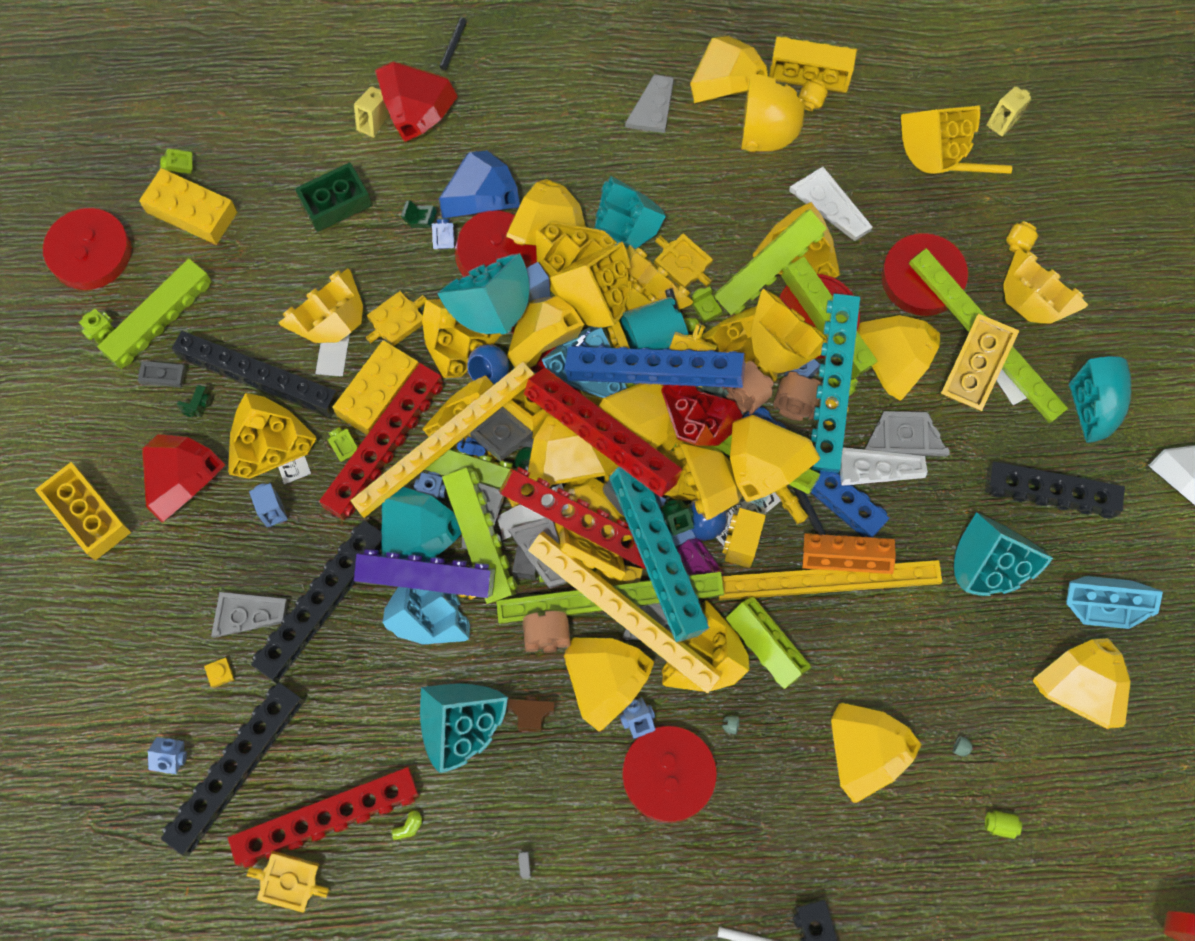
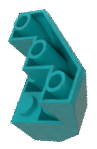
[594,176,666,249]
[382,487,462,560]

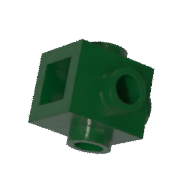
[660,499,694,536]

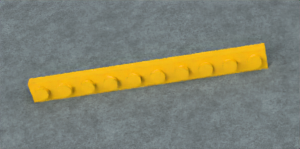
[350,362,534,518]
[528,531,723,694]
[718,560,942,601]

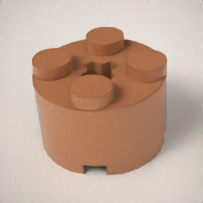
[722,361,774,414]
[773,372,821,421]
[523,611,571,653]

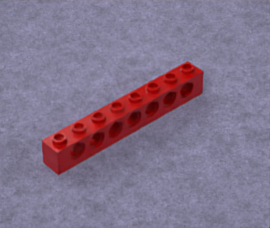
[319,363,443,521]
[524,368,683,497]
[499,467,661,569]
[227,767,420,869]

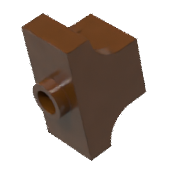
[507,697,555,732]

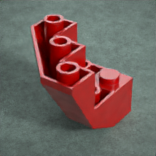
[375,61,458,142]
[661,385,743,446]
[142,434,225,522]

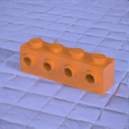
[803,534,896,574]

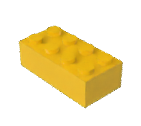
[769,37,856,93]
[139,168,237,245]
[941,314,1019,412]
[332,340,419,435]
[35,462,131,561]

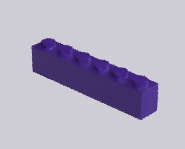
[354,549,495,598]

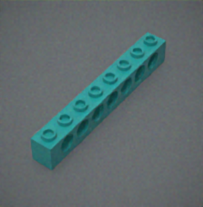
[811,294,860,473]
[609,467,709,642]

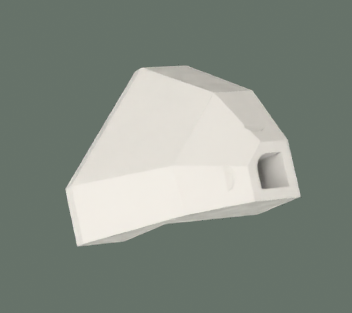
[1149,446,1195,505]

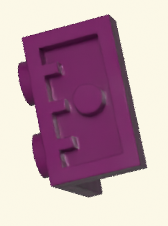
[667,538,724,576]

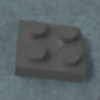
[470,407,533,461]

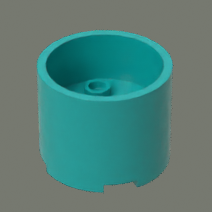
[620,297,688,366]

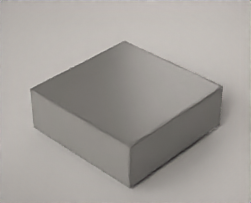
[518,852,531,879]

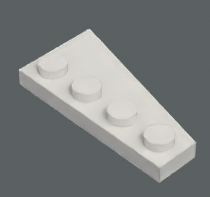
[789,167,872,241]
[840,448,928,486]

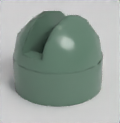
[722,715,739,735]
[952,736,972,757]

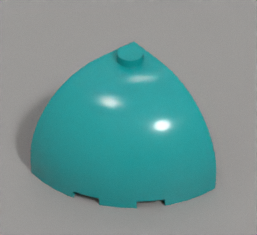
[437,254,529,335]
[1069,356,1132,443]
[954,512,1053,596]
[420,684,508,773]

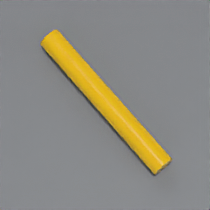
[950,163,1012,174]

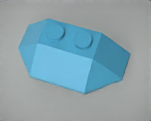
[1066,576,1163,629]

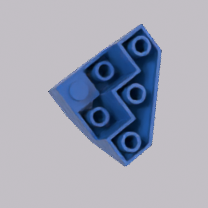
[439,150,520,219]

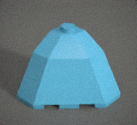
[383,587,470,644]

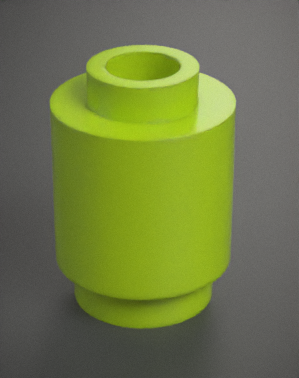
[985,811,1022,839]

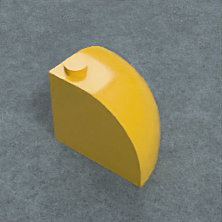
[741,74,805,152]
[901,106,980,173]
[550,241,632,328]

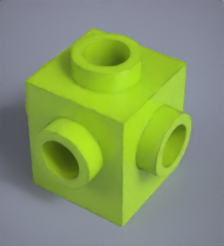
[79,309,115,344]

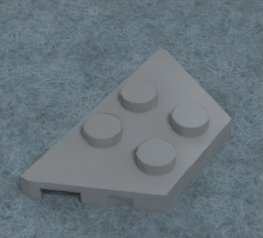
[865,411,950,456]

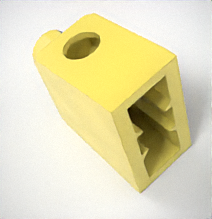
[354,87,389,138]
[986,87,1031,137]

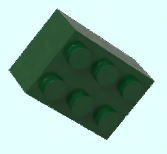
[294,162,372,232]

